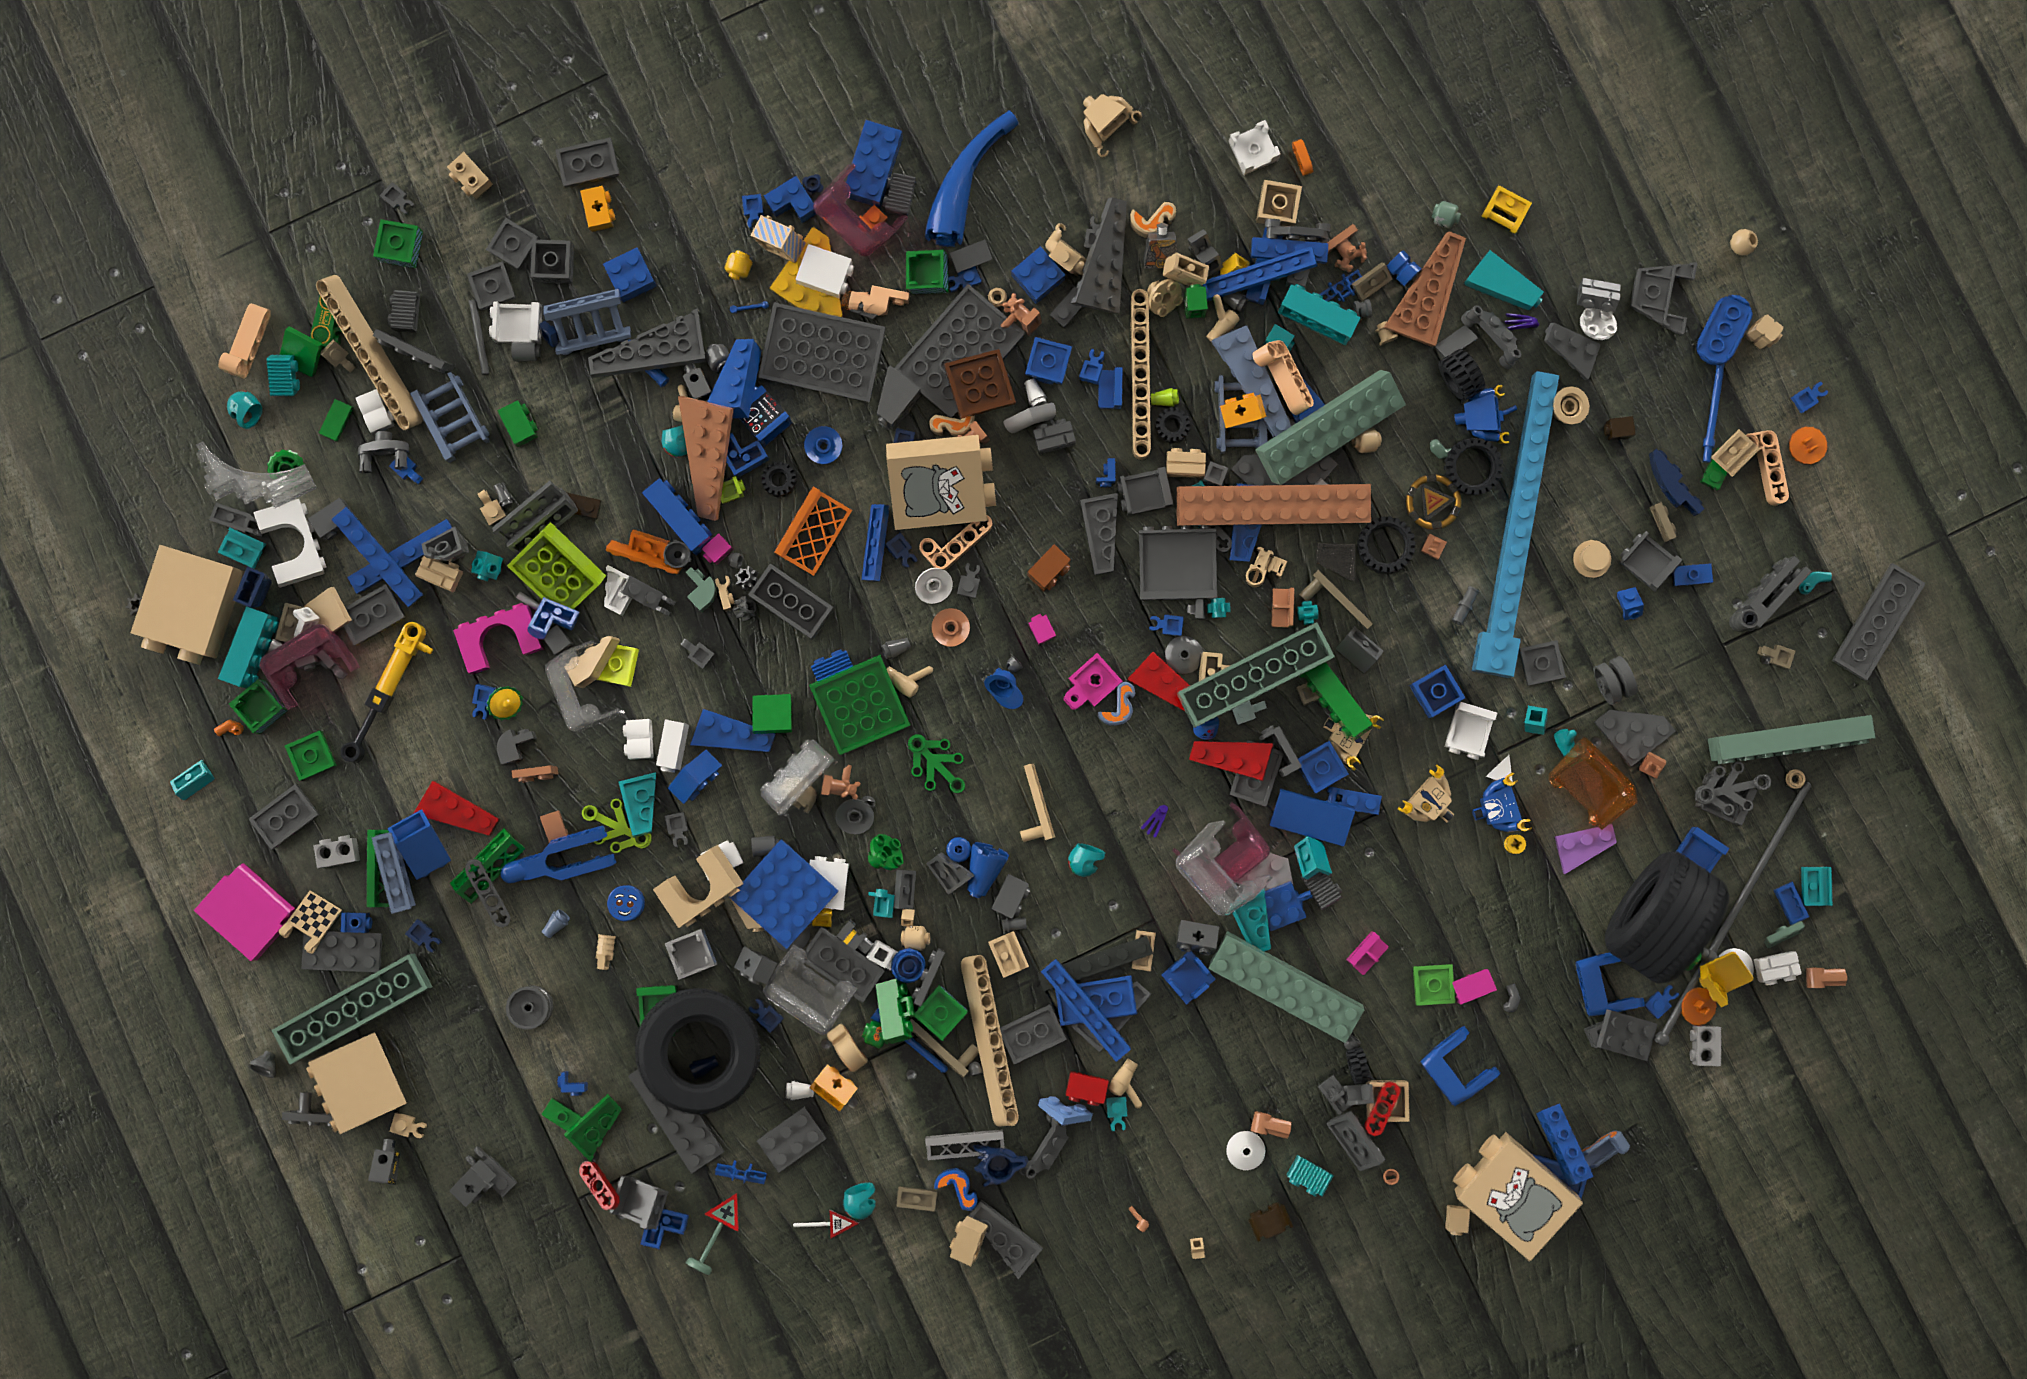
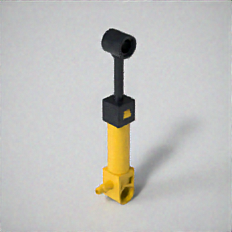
[340,622,433,762]

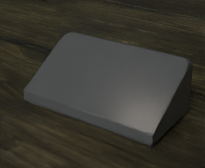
[1434,325,1478,359]

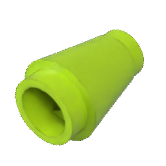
[1151,388,1179,407]

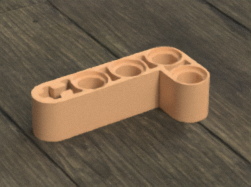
[218,303,271,379]
[1253,340,1314,415]
[1746,430,1789,506]
[919,515,992,570]

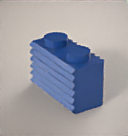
[811,649,853,681]

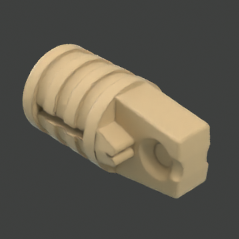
[596,934,616,970]

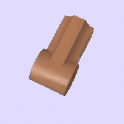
[1806,968,1847,988]
[1251,1111,1292,1139]

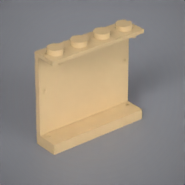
[306,1032,406,1134]

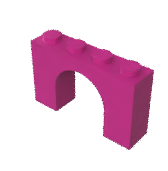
[453,603,544,675]

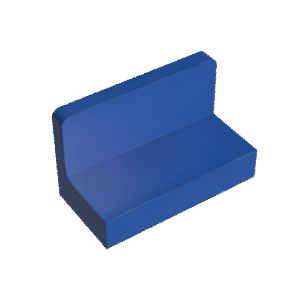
[1098,367,1123,409]

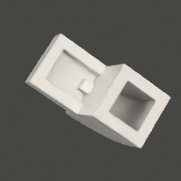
[866,940,898,971]

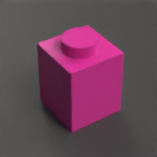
[702,533,734,565]
[1029,614,1056,645]

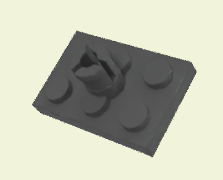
[1326,1111,1385,1171]

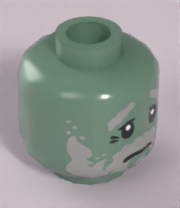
[1431,201,1461,229]

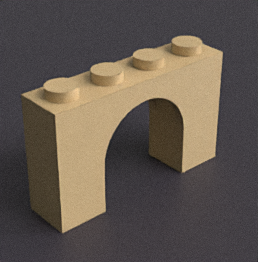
[653,845,744,928]

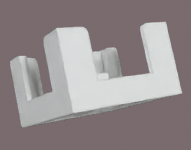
[1229,120,1280,175]

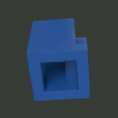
[341,912,372,933]

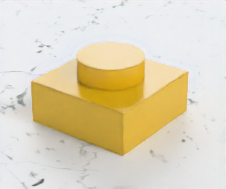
[812,908,832,927]

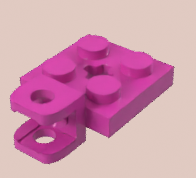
[1063,653,1122,710]

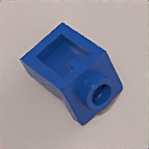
[1096,458,1115,487]

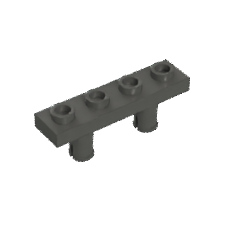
[282,1092,358,1128]

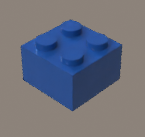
[1011,246,1065,304]
[603,248,657,302]
[1409,665,1465,718]

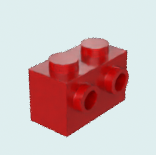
[1065,1071,1109,1106]

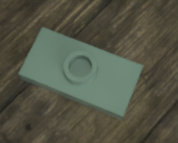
[1764,921,1805,948]

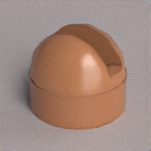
[1383,1169,1399,1185]

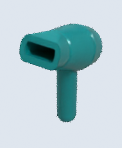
[1554,729,1582,767]

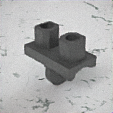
[1317,1075,1352,1115]

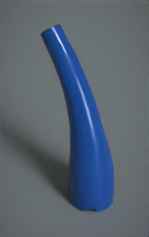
[925,110,1019,247]

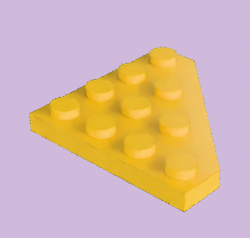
[770,227,843,317]

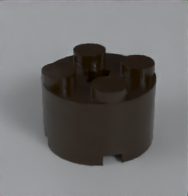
[1248,1202,1293,1242]

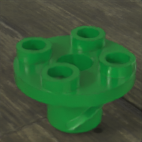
[868,834,903,870]

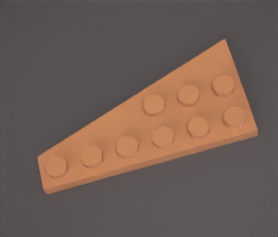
[1383,232,1466,347]
[678,396,734,521]

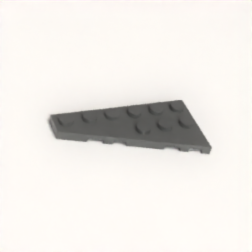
[1071,197,1127,314]
[588,309,706,378]

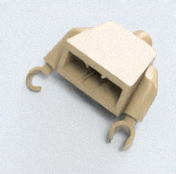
[1083,94,1142,157]
[1045,224,1086,276]

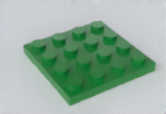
[809,655,910,755]

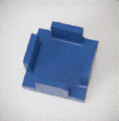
[1025,337,1072,385]
[1298,741,1349,793]
[1161,951,1216,1005]

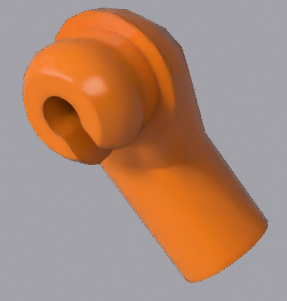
[214,720,244,737]

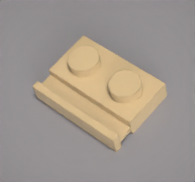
[1711,429,1760,477]
[988,931,1029,978]

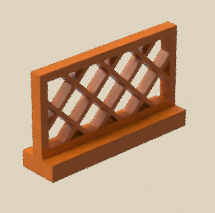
[774,486,852,576]

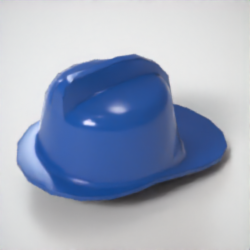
[984,668,1023,709]

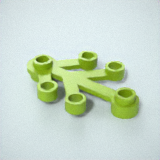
[582,799,652,853]

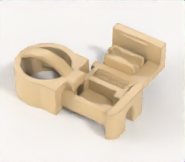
[1246,547,1287,587]

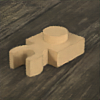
[389,1112,427,1138]

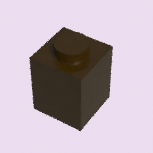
[1604,416,1636,441]

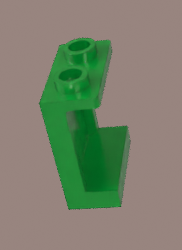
[636,985,680,1036]

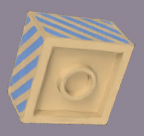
[750,215,806,263]

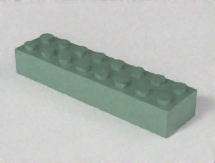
[1255,370,1406,485]
[1177,622,1335,728]
[1708,715,1875,764]
[1208,931,1364,1043]
[272,953,433,1064]

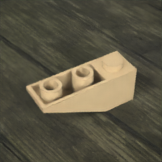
[565,636,620,688]

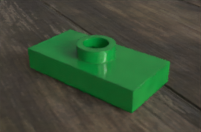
[541,1098,582,1131]

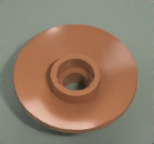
[932,608,970,647]

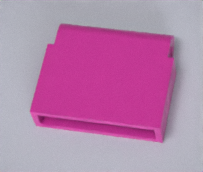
[194,863,296,961]

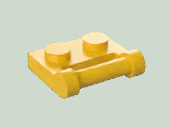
[1482,185,1532,234]

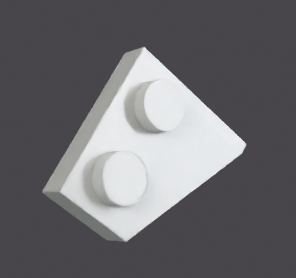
[604,565,632,616]

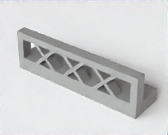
[925,1129,1005,1160]

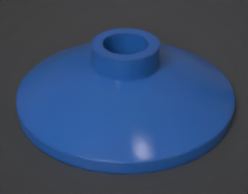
[804,426,842,464]

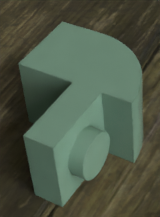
[686,567,717,612]

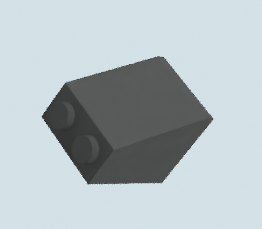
[877,365,922,431]

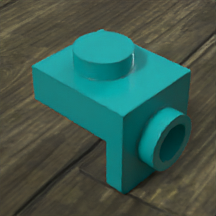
[868,889,895,918]

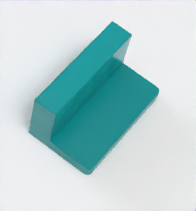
[1294,836,1332,879]

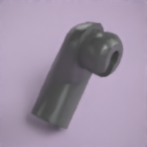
[1503,983,1521,1013]

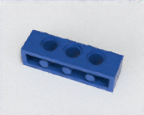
[1536,1103,1593,1186]

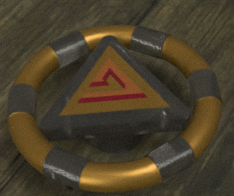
[1406,474,1462,530]

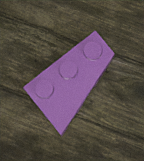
[1555,824,1617,874]

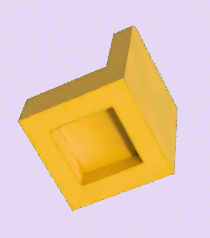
[1220,253,1249,275]

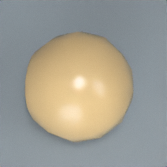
[1730,229,1758,256]

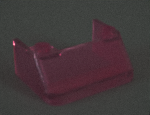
[813,163,908,256]
[260,624,360,710]
[1172,803,1270,897]

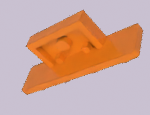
[606,529,683,574]

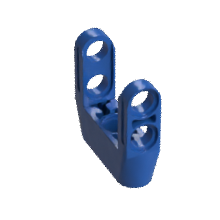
[1576,952,1645,1016]
[1420,1026,1500,1107]

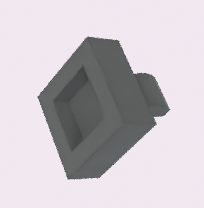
[1187,599,1208,620]

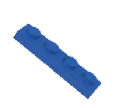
[1251,237,1328,264]
[861,504,890,581]

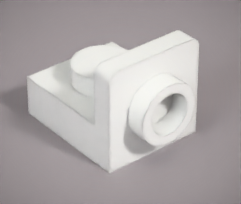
[293,607,320,640]

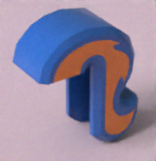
[935,1168,978,1211]

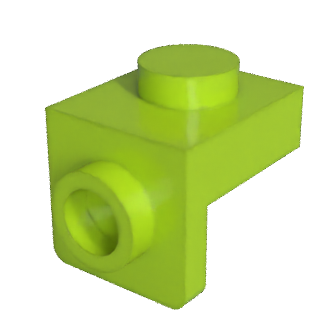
[721,476,746,504]

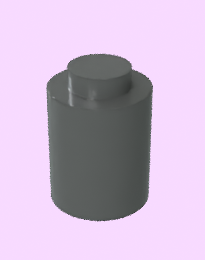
[511,342,541,362]
[751,835,780,857]

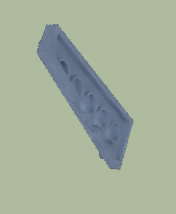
[1212,325,1291,437]

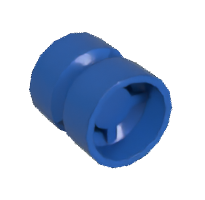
[1387,250,1422,286]

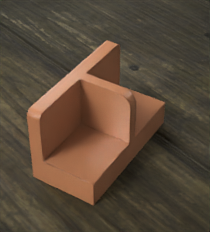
[1272,588,1294,628]

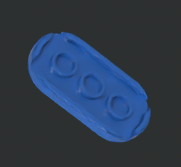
[1697,295,1753,365]

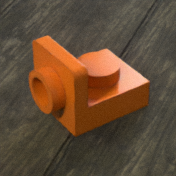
[858,205,888,235]

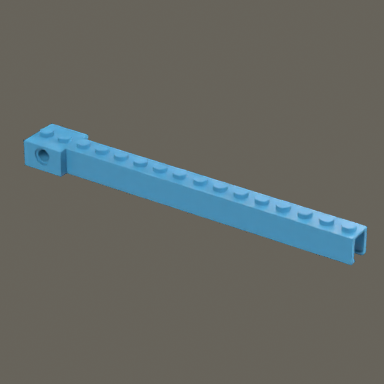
[1472,371,1559,678]

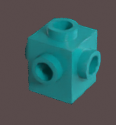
[471,550,503,581]

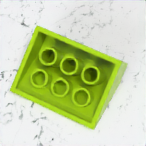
[507,522,606,609]

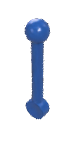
[730,301,769,314]

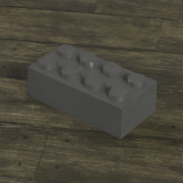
[748,564,835,640]

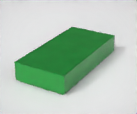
[319,399,353,442]

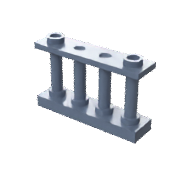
[544,289,631,355]
[410,372,490,463]
[1215,376,1267,454]
[372,832,416,914]

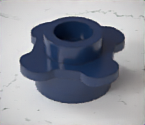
[802,174,824,195]

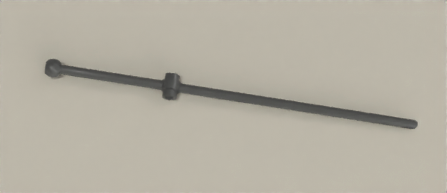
[1654,782,1811,1046]

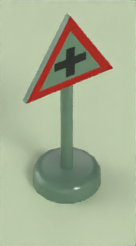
[686,1193,739,1276]

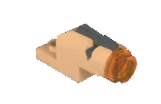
[841,285,910,320]

